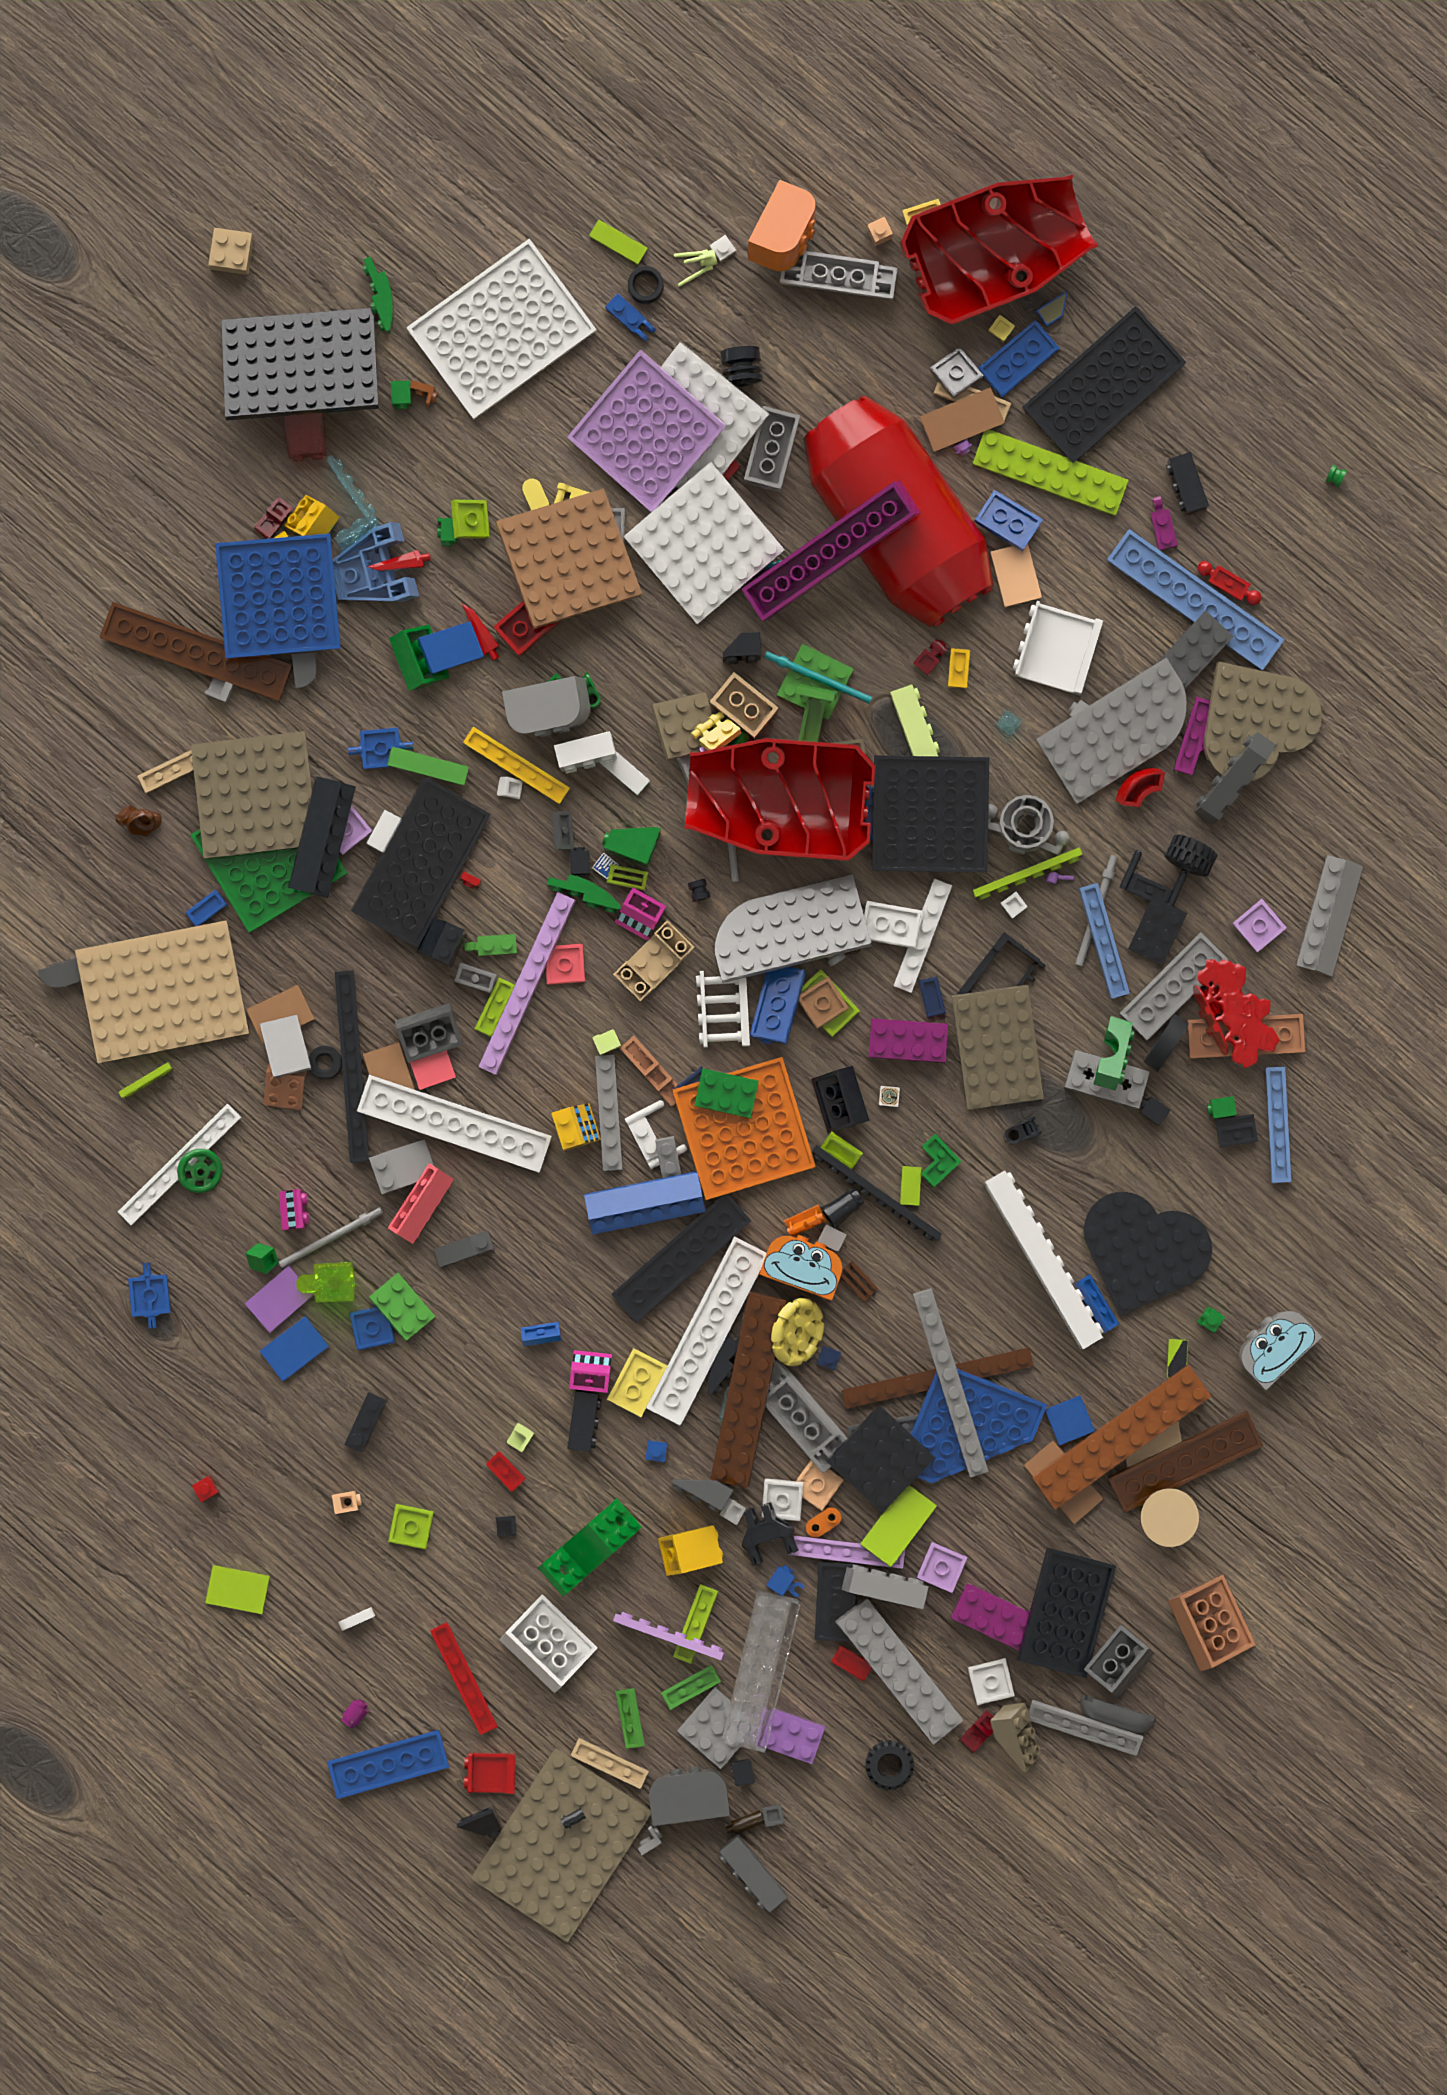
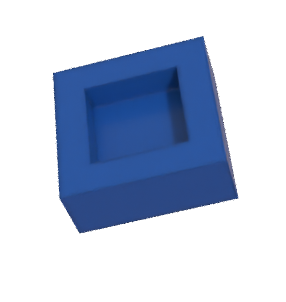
[646,1440,667,1462]

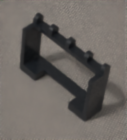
[957,932,1046,995]

